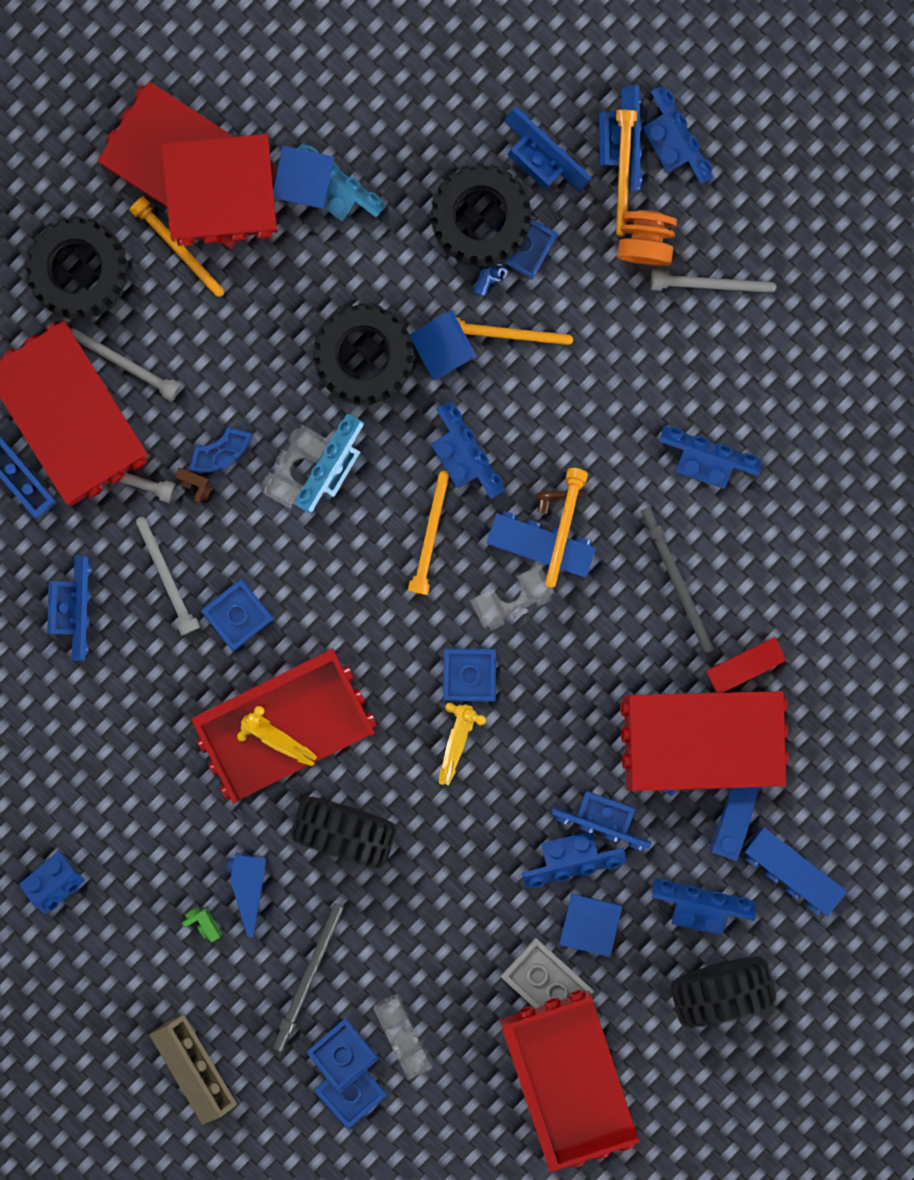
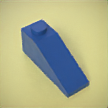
[709,787,760,861]
[227,852,267,938]

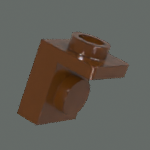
[175,467,212,504]

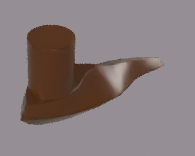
[535,491,585,514]

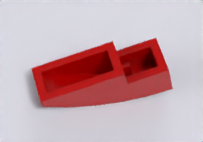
[705,637,786,693]

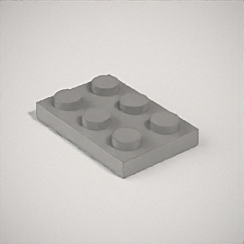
[500,937,594,1008]

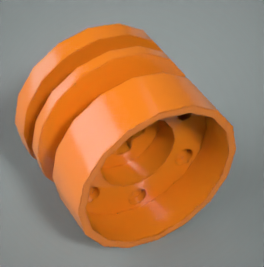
[617,210,677,266]

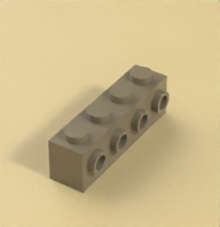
[149,1014,237,1125]

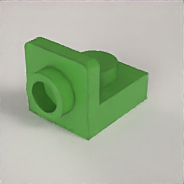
[182,907,222,942]

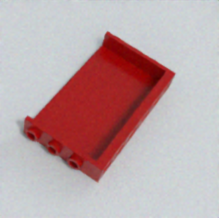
[97,82,278,250]
[0,321,151,507]
[191,648,377,804]
[620,691,789,791]
[500,990,640,1172]

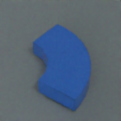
[188,427,253,473]

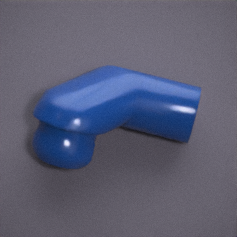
[473,264,508,297]

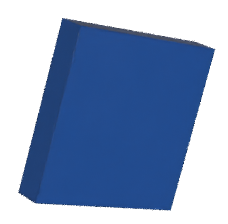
[273,146,335,209]
[500,218,558,280]
[410,310,477,381]
[201,578,274,652]
[443,648,496,701]
[559,893,623,957]
[306,1018,380,1093]
[314,1070,387,1130]

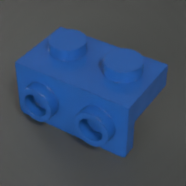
[19,850,85,914]

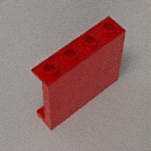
[162,134,278,246]

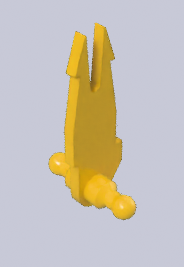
[439,702,486,785]
[237,706,317,766]

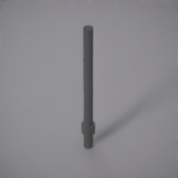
[641,507,714,653]
[273,903,344,1052]

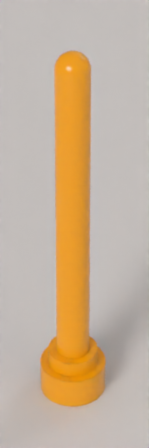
[616,109,637,237]
[129,196,224,297]
[456,317,573,345]
[545,468,588,588]
[408,471,449,595]

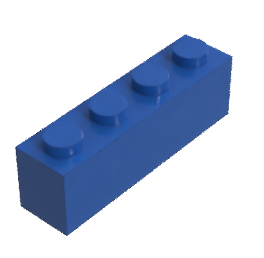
[0,434,59,519]
[486,511,596,578]
[742,825,847,916]

